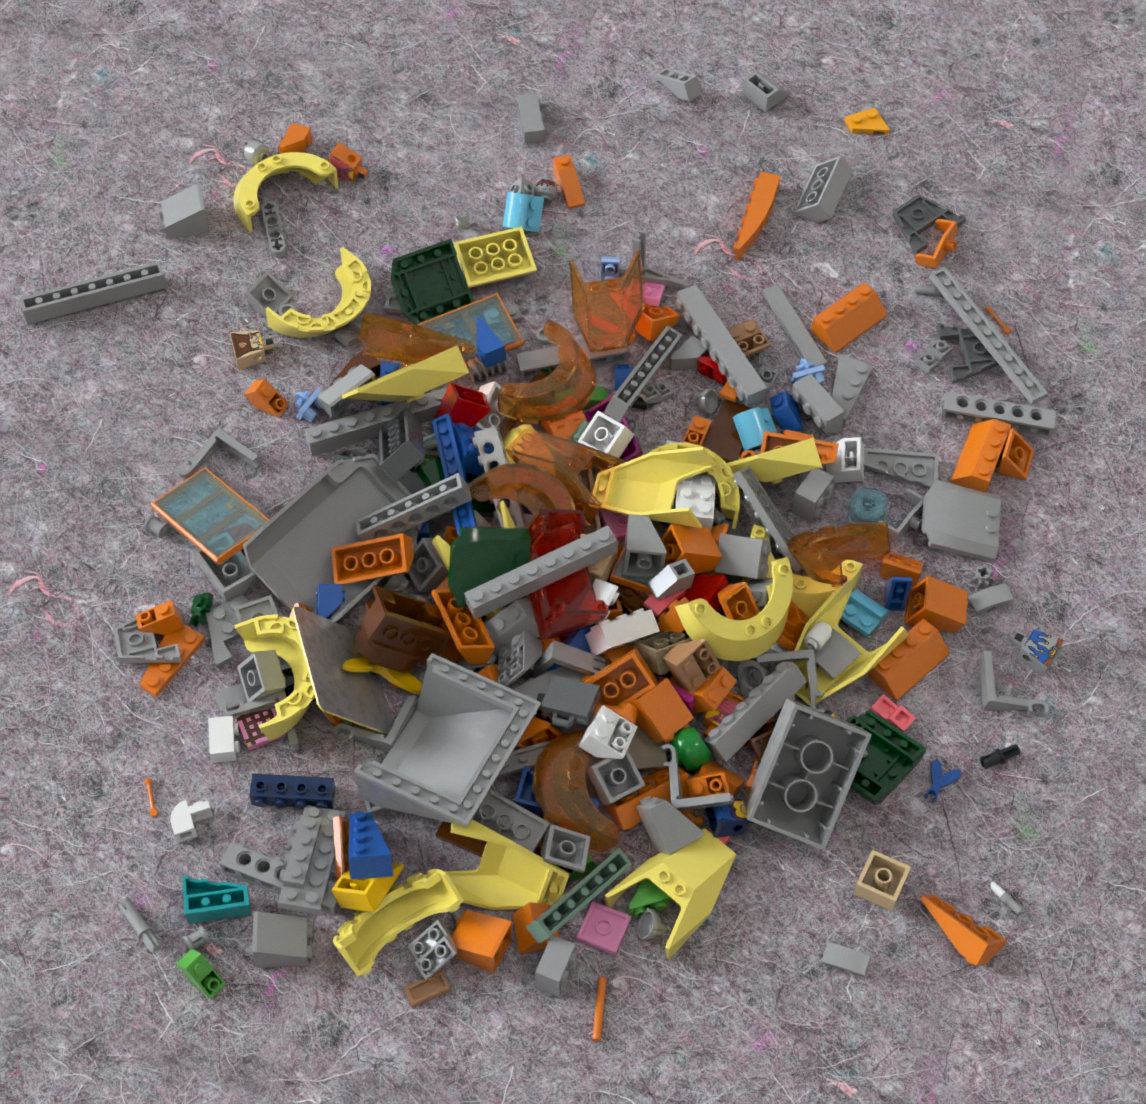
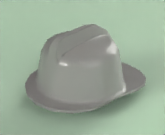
[737,659,769,699]

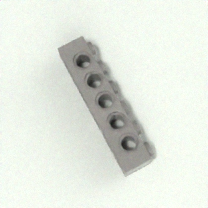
[941,391,1056,439]
[472,426,528,529]
[355,473,472,541]
[219,843,340,916]

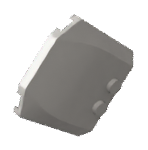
[921,480,1001,563]

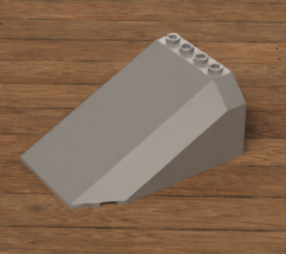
[243,453,422,622]

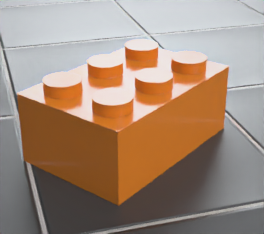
[585,648,658,706]

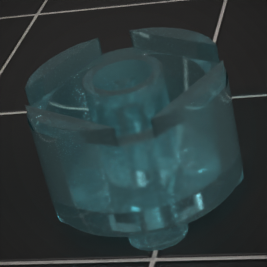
[847,487,888,532]

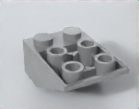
[497,630,543,687]

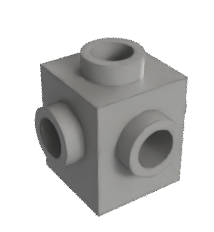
[510,177,535,196]

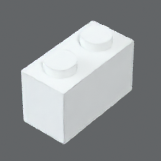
[208,716,240,763]

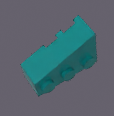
[182,875,252,924]

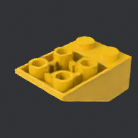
[331,863,404,912]

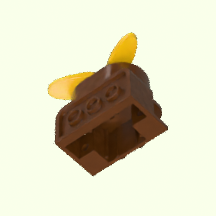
[342,585,452,694]

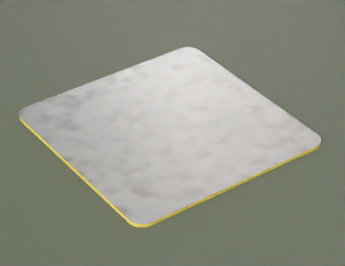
[292,606,393,735]

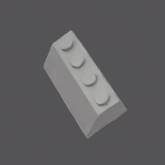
[793,156,853,223]

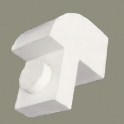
[170,800,213,843]

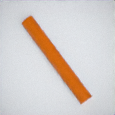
[592,977,607,1042]

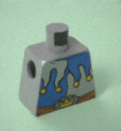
[1012,629,1064,677]

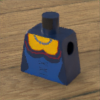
[705,798,754,838]

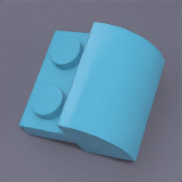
[502,192,544,232]
[733,407,777,451]
[840,589,890,638]

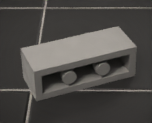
[516,93,547,144]

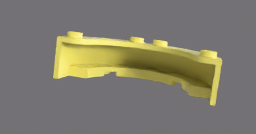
[233,152,339,233]
[265,247,371,338]
[648,443,740,529]
[742,524,863,620]
[675,557,793,661]
[234,614,315,741]
[333,869,464,977]

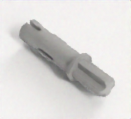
[118,898,161,953]

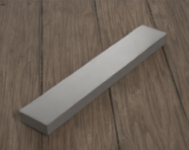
[762,284,827,368]

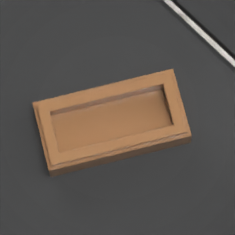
[403,970,451,1009]

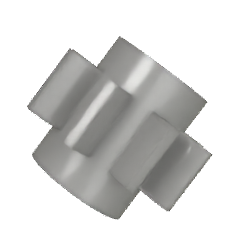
[970,565,994,589]

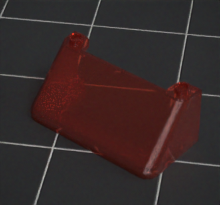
[526,509,608,639]

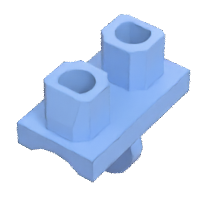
[789,358,825,384]
[295,387,323,422]

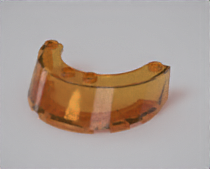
[497,319,596,424]
[468,463,577,561]
[787,522,891,587]
[533,730,619,853]

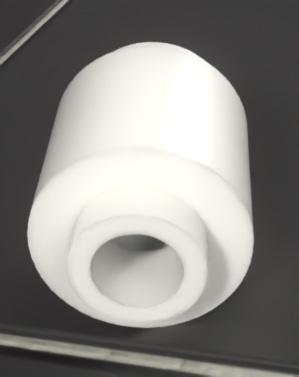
[804,621,832,651]

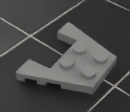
[206,595,250,668]
[113,618,182,663]

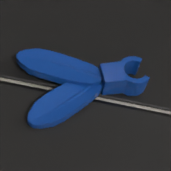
[925,759,962,803]

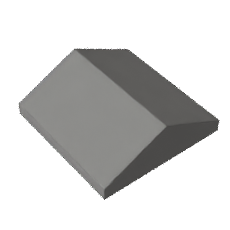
[244,271,293,317]

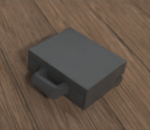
[540,675,601,729]

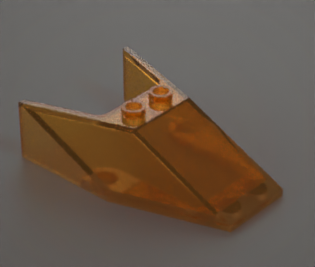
[570,251,645,353]
[358,312,476,365]
[505,428,628,526]

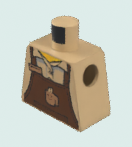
[230,330,275,370]

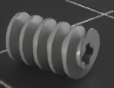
[468,357,508,383]

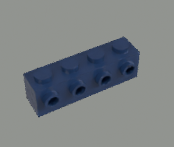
[249,773,336,809]

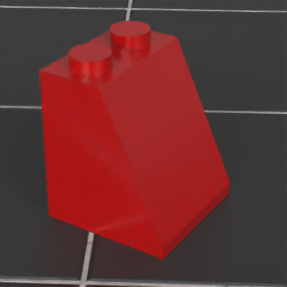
[434,382,491,428]
[678,575,729,616]

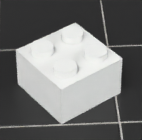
[577,411,634,466]

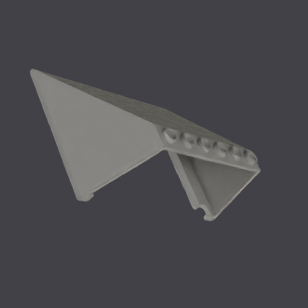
[354,653,541,827]

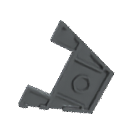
[892,194,966,255]
[936,323,999,384]

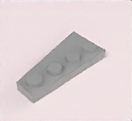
[832,354,873,424]
[864,448,939,488]

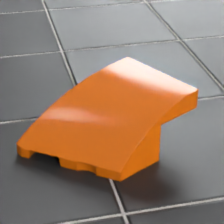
[776,599,809,651]

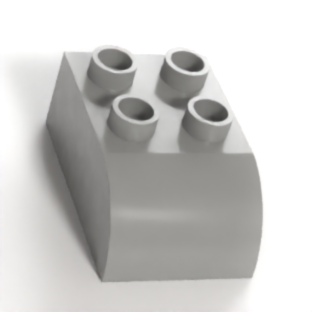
[746,698,872,850]

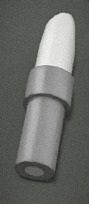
[991,881,1023,914]

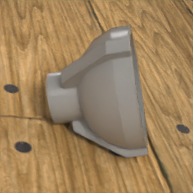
[693,388,718,416]
[382,573,409,591]
[637,908,667,940]

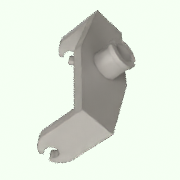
[875,489,924,543]

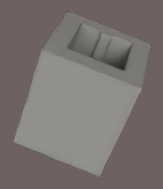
[669,335,709,370]
[648,559,695,600]

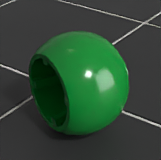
[669,727,712,771]

